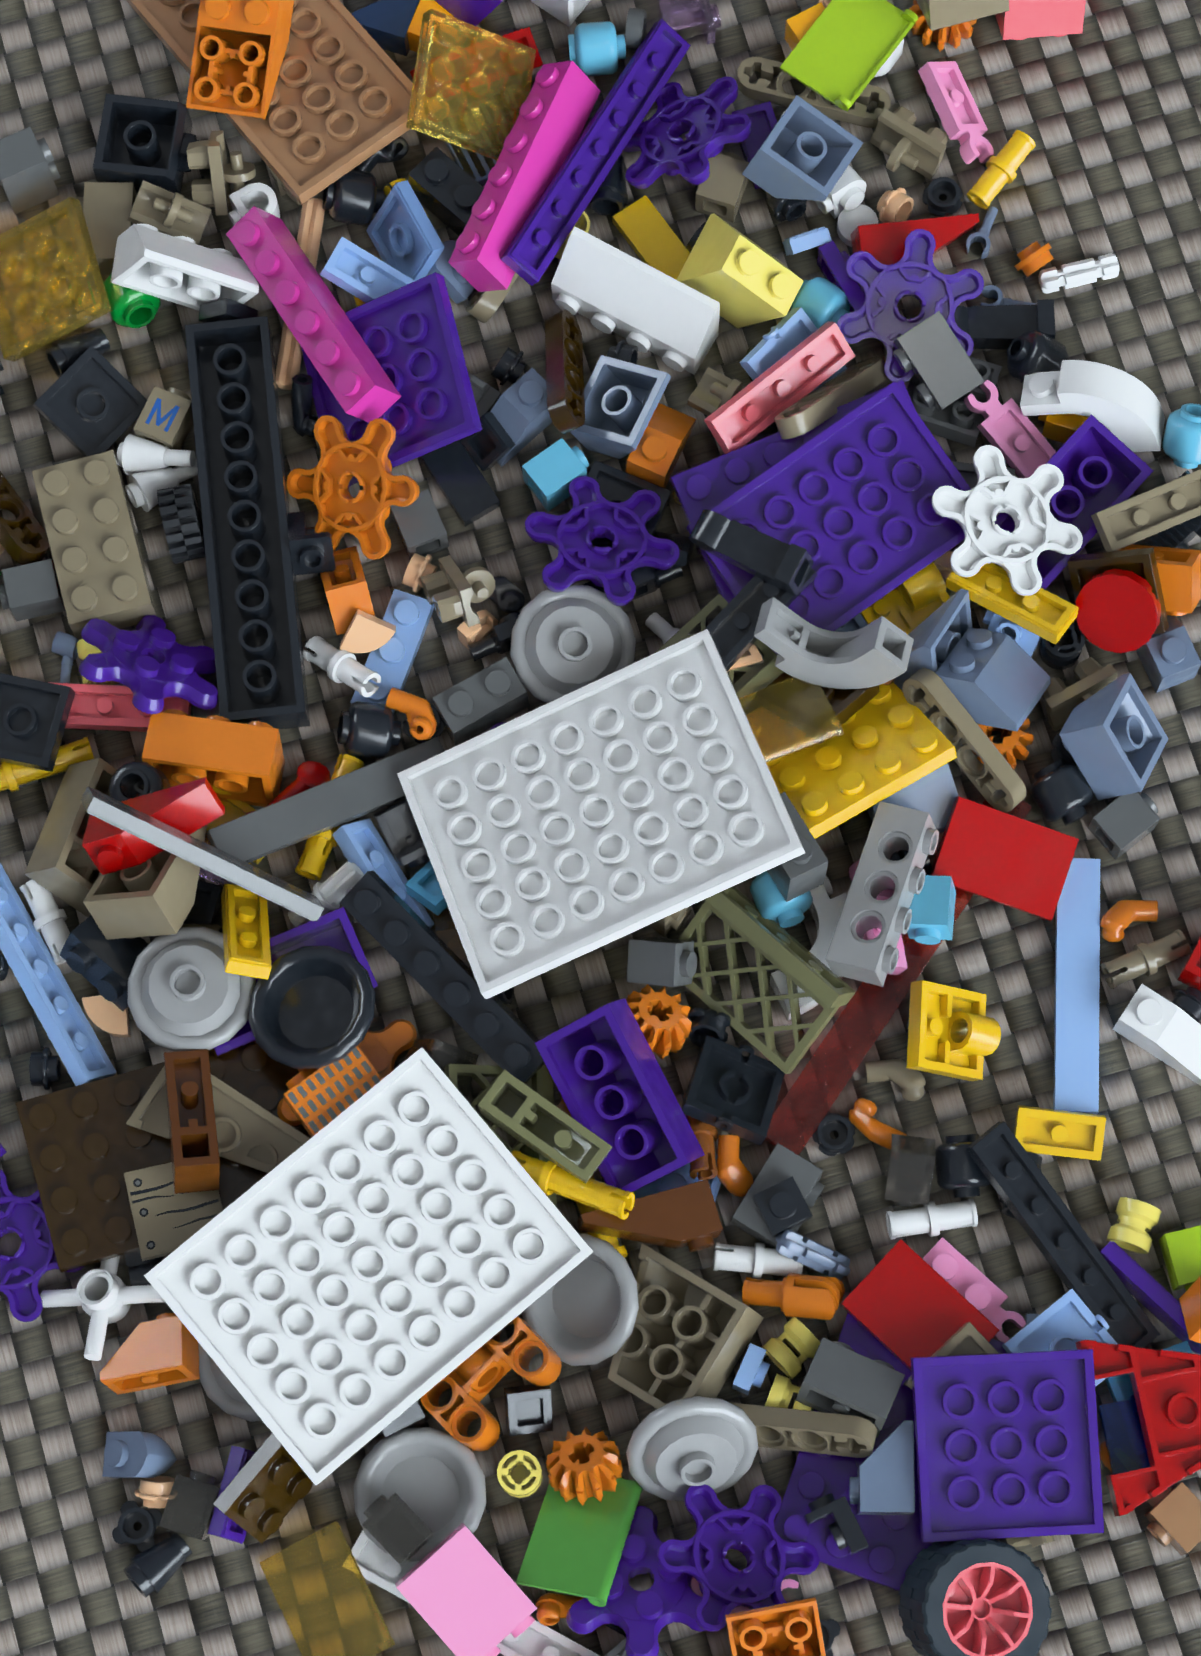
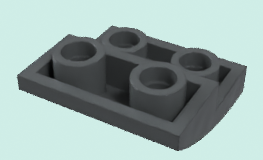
[907,356,1002,447]

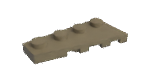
[126,1051,310,1173]

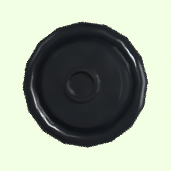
[248,945,376,1069]

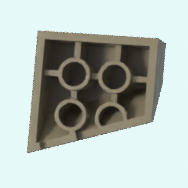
[24,757,144,917]
[608,1243,764,1409]

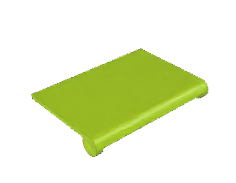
[780,0,918,111]

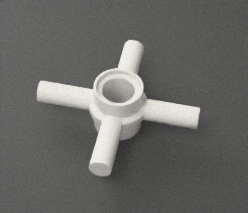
[40,1256,165,1361]

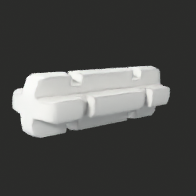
[1038,253,1119,294]

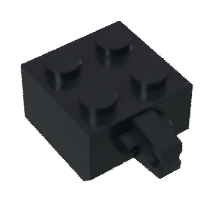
[93,93,199,194]

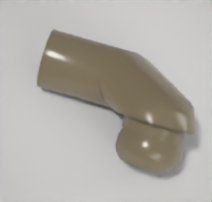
[864,1059,926,1101]

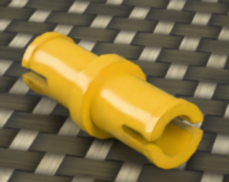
[966,130,1036,210]

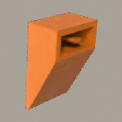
[186,0,294,119]
[725,1597,826,1656]

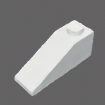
[1112,984,1201,1086]

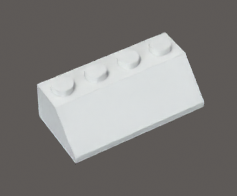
[551,227,720,375]

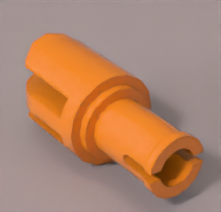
[742,1273,845,1320]

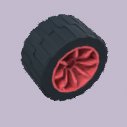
[898,1538,1052,1656]

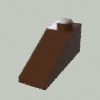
[164,1049,220,1194]
[577,1179,723,1252]

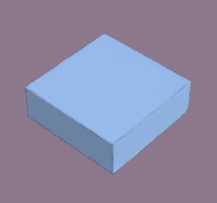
[782,226,832,256]

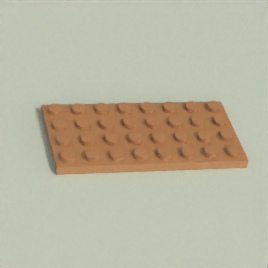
[126,0,434,205]

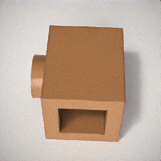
[1144,1482,1201,1556]

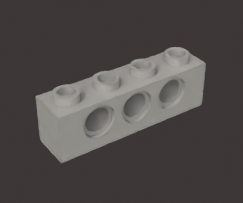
[825,801,939,987]

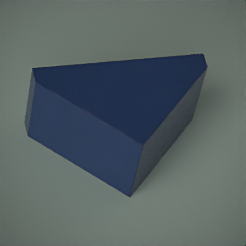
[351,0,420,56]

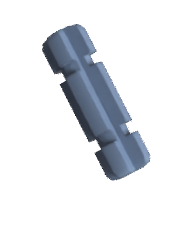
[776,1229,851,1280]

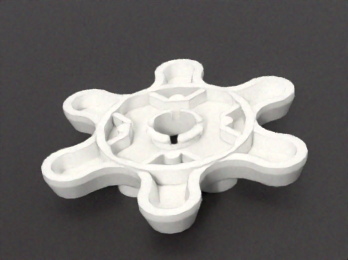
[932,445,1083,596]

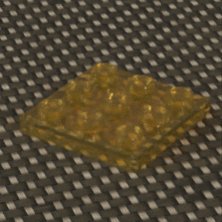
[406,9,536,161]
[0,197,111,362]

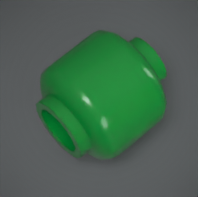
[100,273,161,328]

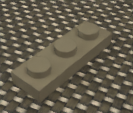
[1091,469,1201,552]

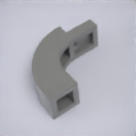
[754,597,914,689]

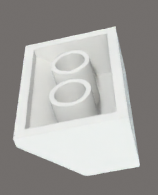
[111,224,259,311]

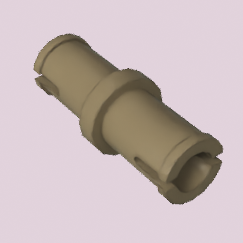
[1101,929,1190,989]

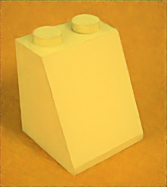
[676,213,804,328]

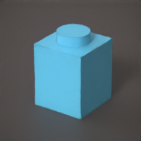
[522,438,589,511]
[907,875,956,945]

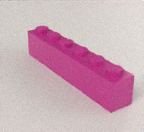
[448,60,601,292]
[226,206,402,423]

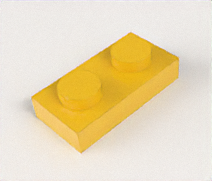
[1014,1105,1106,1161]

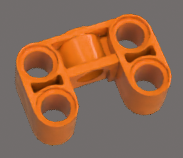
[420,1316,562,1452]

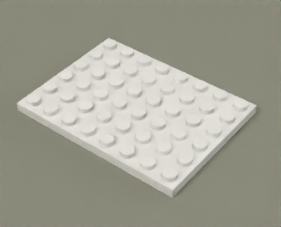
[397,629,805,999]
[144,1047,593,1486]

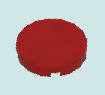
[1075,569,1161,653]

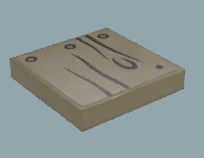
[124,1162,223,1261]

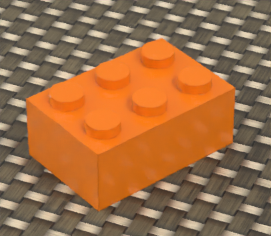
[141,709,285,807]

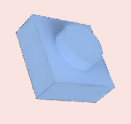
[732,1343,770,1395]

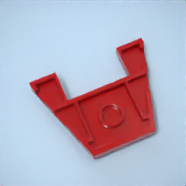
[1075,1340,1201,1516]

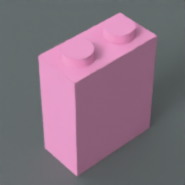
[395,1523,537,1656]

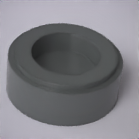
[625,8,647,50]

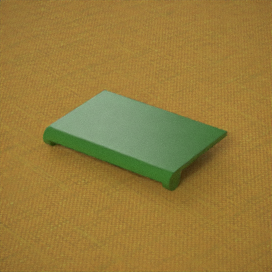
[516,1478,643,1607]

